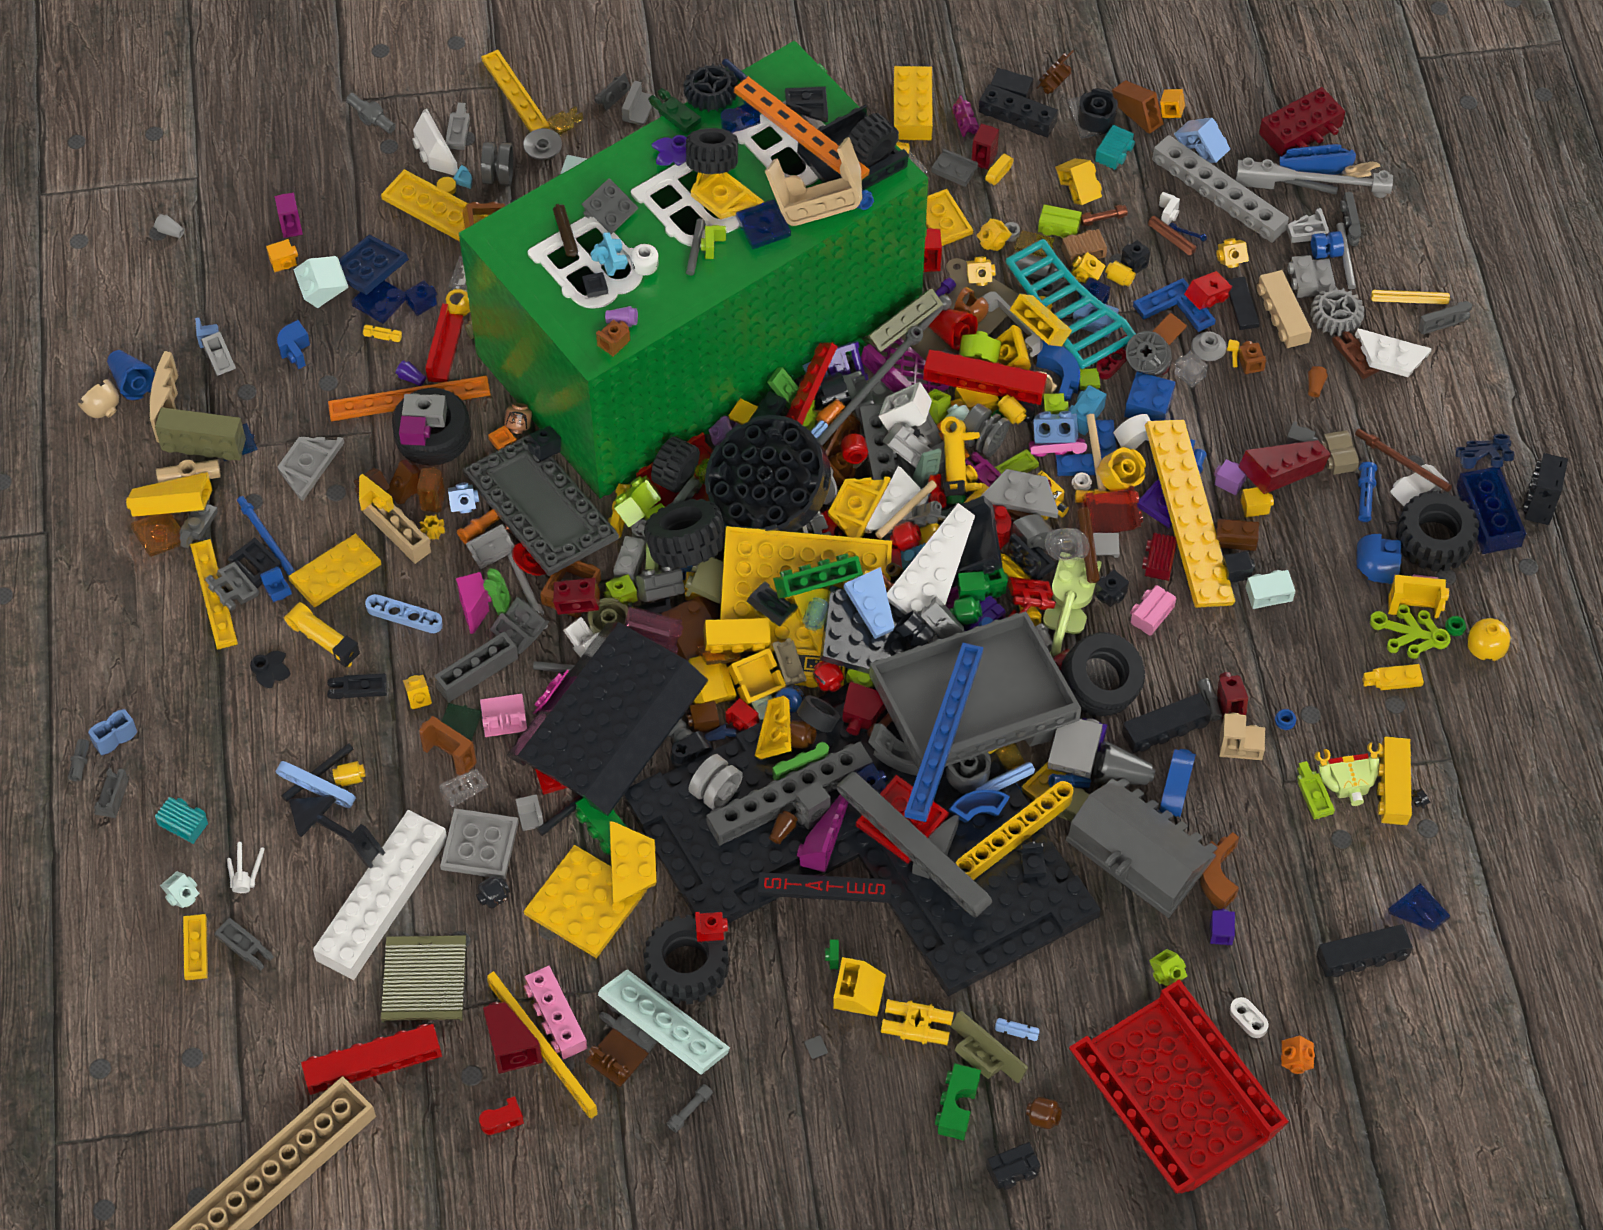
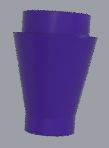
[395,360,426,386]

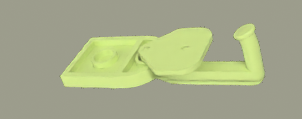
[1043,553,1102,658]

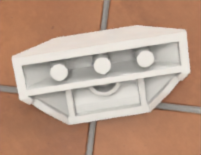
[412,109,458,176]

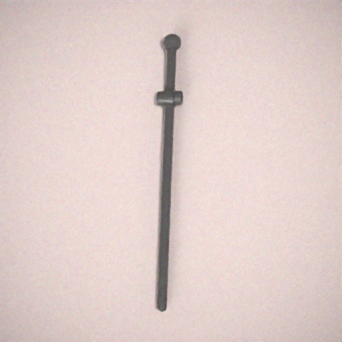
[817,295,951,445]

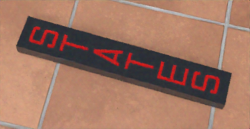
[758,872,892,903]

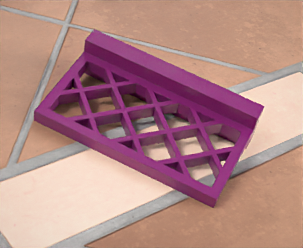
[861,337,949,393]

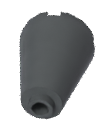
[1093,741,1155,785]

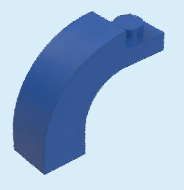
[1036,340,1080,401]
[1160,749,1196,817]

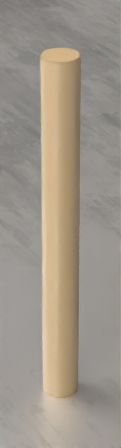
[1086,414,1107,491]
[875,480,937,539]

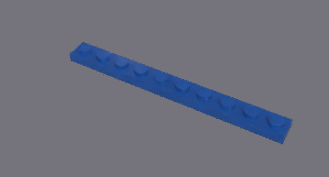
[905,643,983,822]

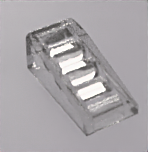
[439,769,488,808]

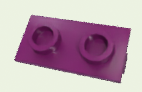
[952,96,979,137]

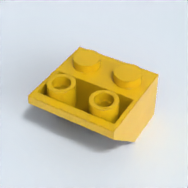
[833,957,886,1017]

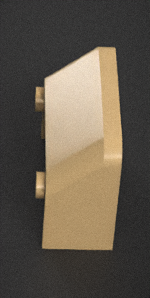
[765,137,862,226]

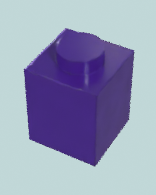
[1210,909,1235,945]

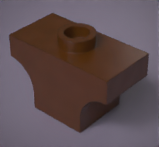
[387,460,427,505]

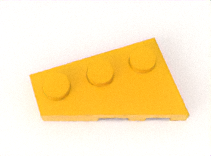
[755,696,791,759]

